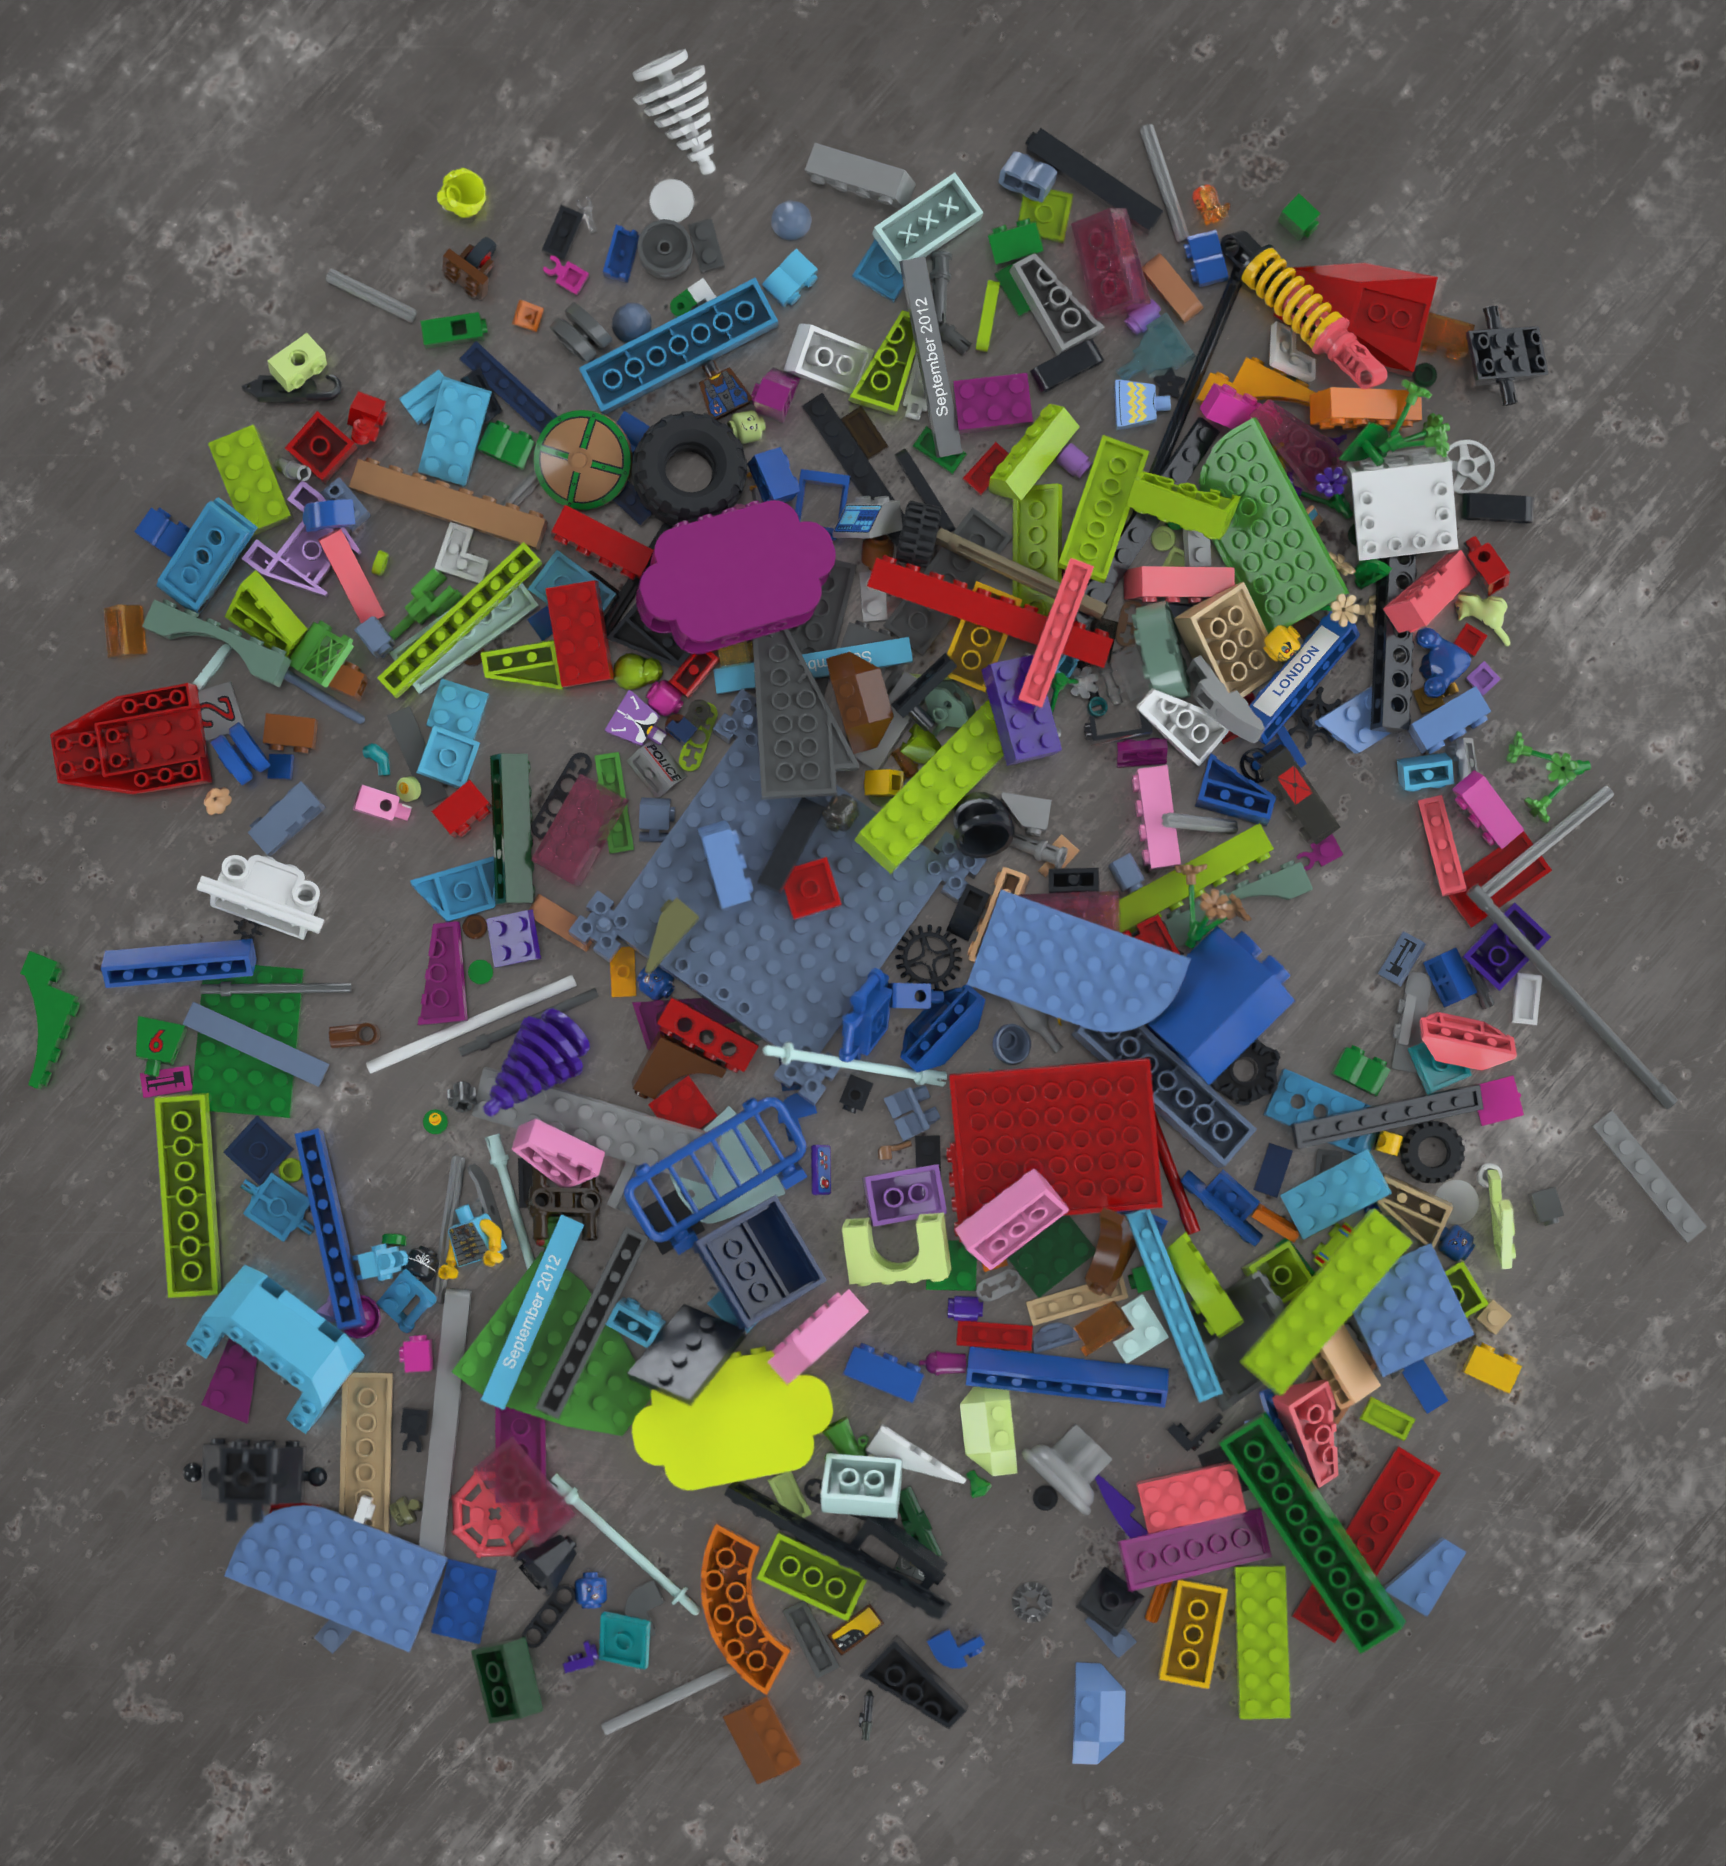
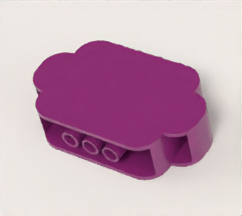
[636,500,836,654]

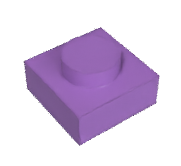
[1465,661,1501,696]

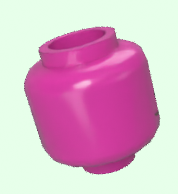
[645,680,684,717]

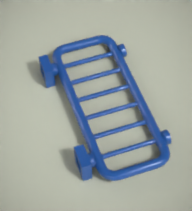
[624,1097,807,1255]

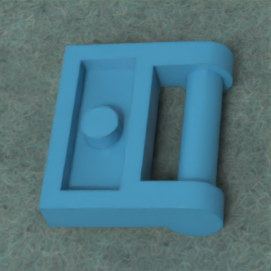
[376,1269,437,1333]

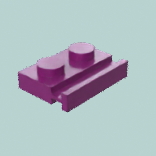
[1116,737,1168,768]

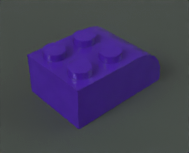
[1463,903,1551,991]

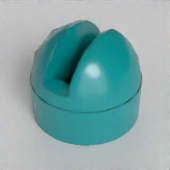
[1087,697,1108,718]

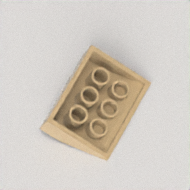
[1174,582,1283,698]

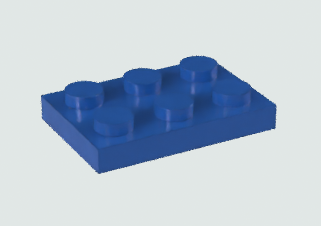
[431,1559,497,1644]

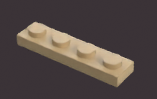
[1026,1276,1129,1326]

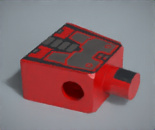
[1463,536,1510,598]

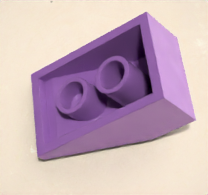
[862,1164,947,1227]

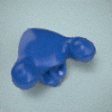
[1415,627,1471,698]

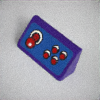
[811,1145,831,1195]

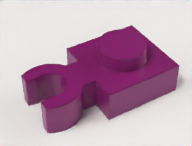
[1296,833,1344,871]

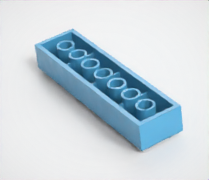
[579,277,779,415]

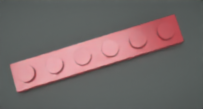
[1018,558,1094,708]

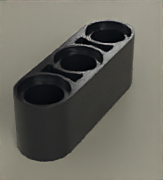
[1030,338,1105,393]
[1461,493,1534,524]
[522,1584,575,1648]

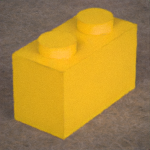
[1461,1343,1522,1394]

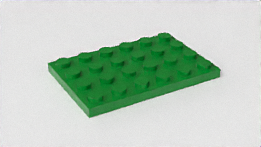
[192,965,304,1118]

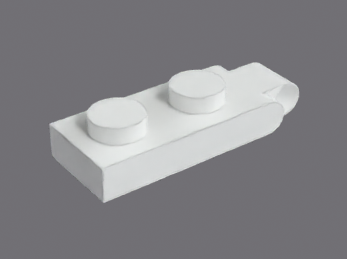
[903,352,927,420]

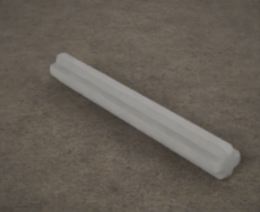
[1140,124,1190,242]

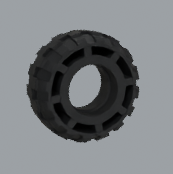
[632,411,747,525]

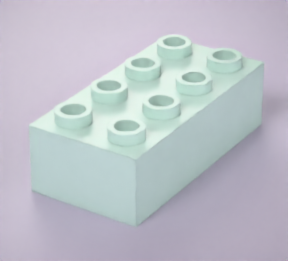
[872,173,983,274]

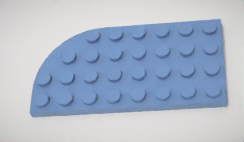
[967,890,1191,1032]
[224,1505,448,1652]

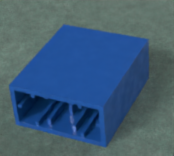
[1144,926,1295,1085]

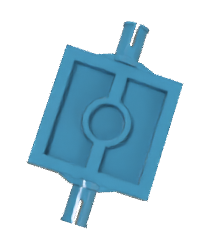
[240,1173,315,1242]

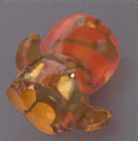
[1192,184,1231,226]

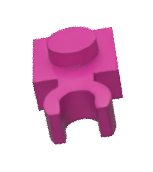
[543,256,590,296]

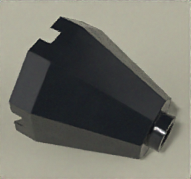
[513,1534,577,1597]

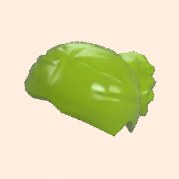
[613,653,663,690]

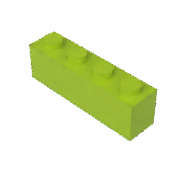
[988,404,1079,501]
[1127,471,1241,540]
[1166,1233,1245,1339]

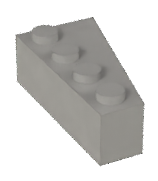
[805,143,916,209]
[1009,253,1105,355]

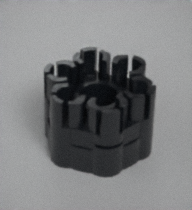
[1210,1038,1281,1106]

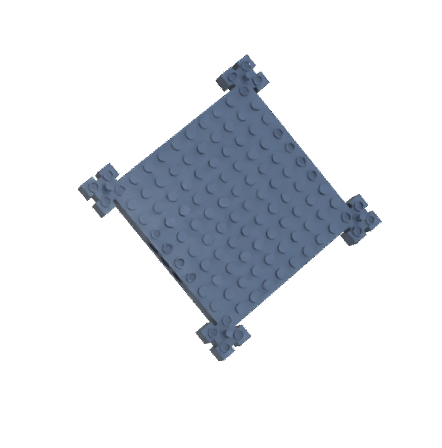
[569,689,987,1106]

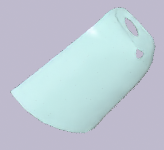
[670,1106,785,1224]

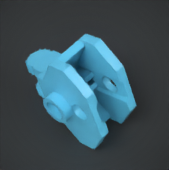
[352,1244,408,1281]

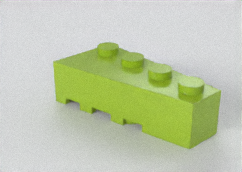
[848,310,916,416]

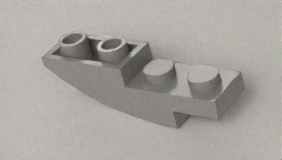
[1186,655,1265,743]

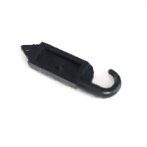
[242,374,342,403]

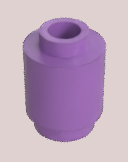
[1124,299,1161,335]
[1055,443,1092,479]

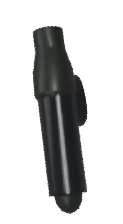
[859,1690,874,1741]

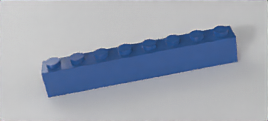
[294,1128,367,1331]
[966,1347,1169,1408]

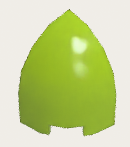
[900,723,942,764]

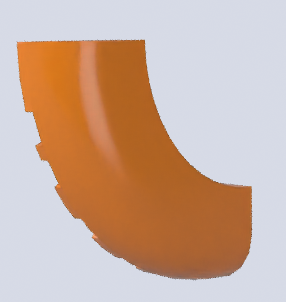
[701,1523,791,1695]

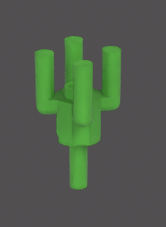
[389,568,463,640]

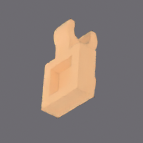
[1038,834,1080,878]

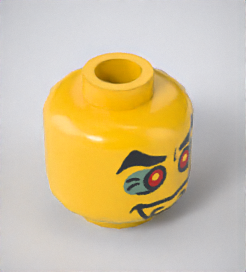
[1263,625,1301,662]

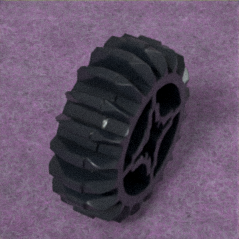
[895,924,962,989]

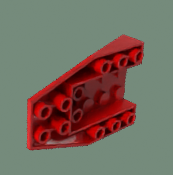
[1273,263,1438,377]
[50,683,212,794]

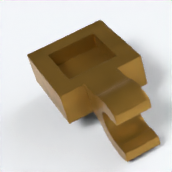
[1412,682,1459,715]

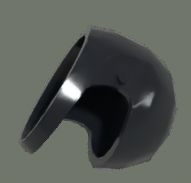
[953,792,1014,858]

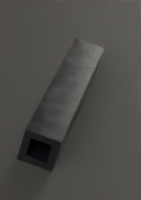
[1025,128,1163,235]

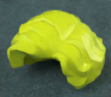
[437,168,486,218]

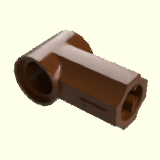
[329,1023,381,1048]

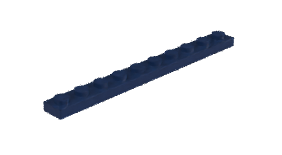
[459,341,653,527]

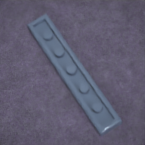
[183,1002,330,1087]

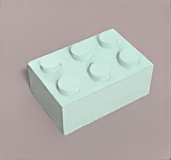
[821,1453,902,1518]

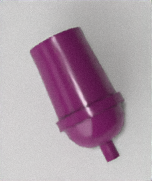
[919,1351,966,1376]

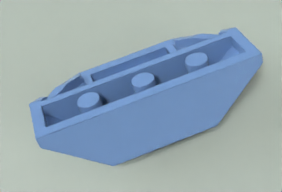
[1072,1662,1126,1764]

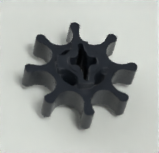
[1288,686,1342,749]

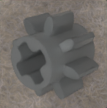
[447,1081,478,1112]

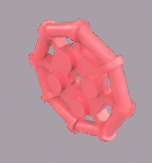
[450,1470,540,1559]

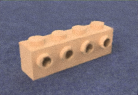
[968,866,1030,963]

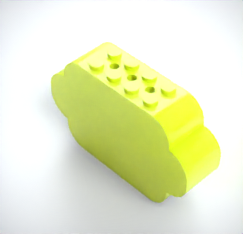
[632,1346,833,1490]

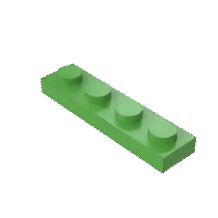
[594,752,634,854]

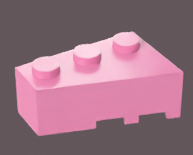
[512,1118,605,1188]

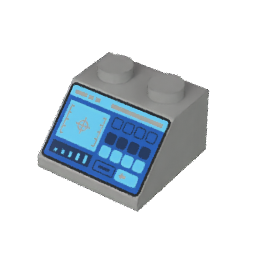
[832,496,902,538]

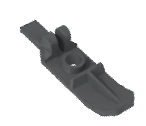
[467,1164,510,1259]

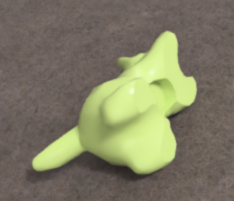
[1455,591,1510,646]

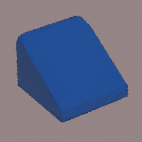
[527,605,553,641]
[267,754,294,780]

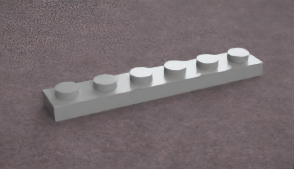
[1592,1110,1707,1243]

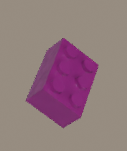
[953,373,1033,434]

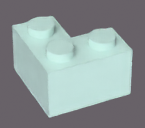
[1112,1294,1169,1364]

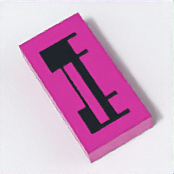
[140,1065,193,1098]

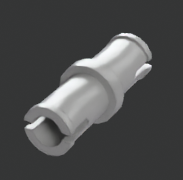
[274,457,311,481]

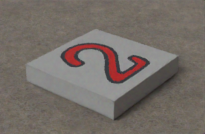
[198,681,246,742]

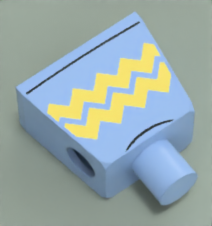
[1114,380,1171,430]

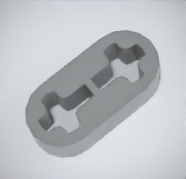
[976,1269,1021,1302]

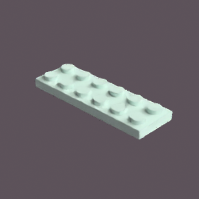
[389,583,540,694]

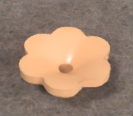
[203,787,232,815]

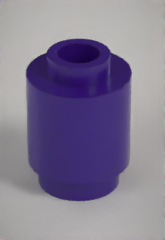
[947,1296,983,1322]

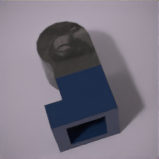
[665,699,710,746]

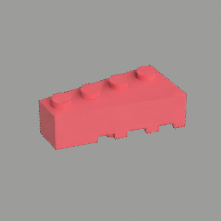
[1383,550,1477,633]

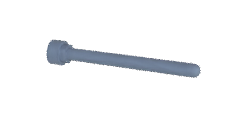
[284,670,365,724]

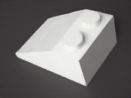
[784,324,875,395]

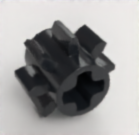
[233,918,264,943]

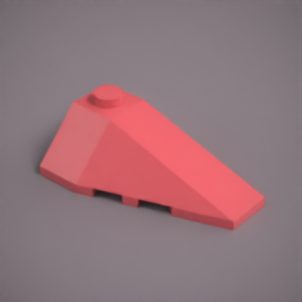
[1272,1379,1338,1488]

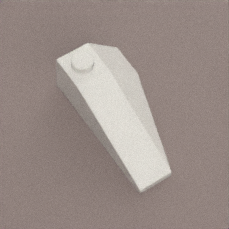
[1136,688,1229,766]
[866,1424,967,1484]

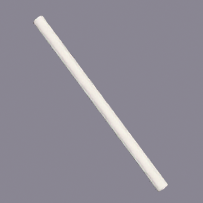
[366,975,577,1074]

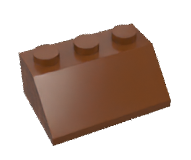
[723,1694,802,1784]

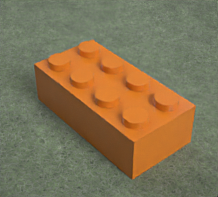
[1309,387,1422,432]

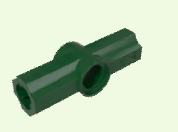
[898,1486,942,1556]

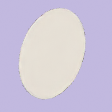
[650,179,694,222]
[1435,1180,1479,1225]

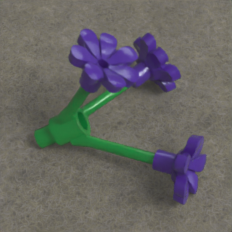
[1287,434,1353,519]

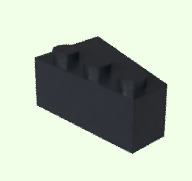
[606,603,691,668]

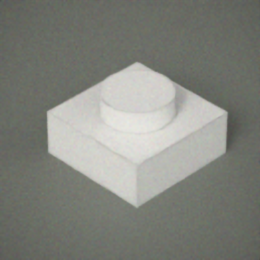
[353,1495,376,1524]

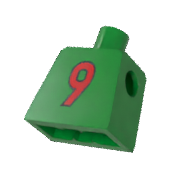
[136,1016,188,1077]

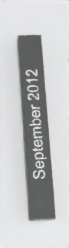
[899,256,963,458]

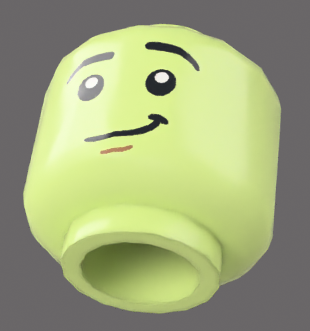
[727,410,766,444]

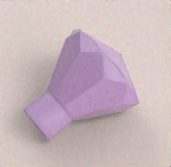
[316,1295,336,1323]

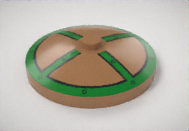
[534,410,633,510]

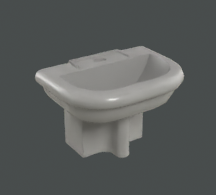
[1022,1424,1112,1515]

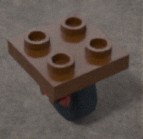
[442,237,497,301]

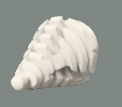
[632,49,715,175]

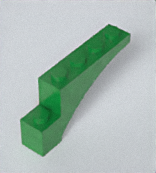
[20,951,80,1089]

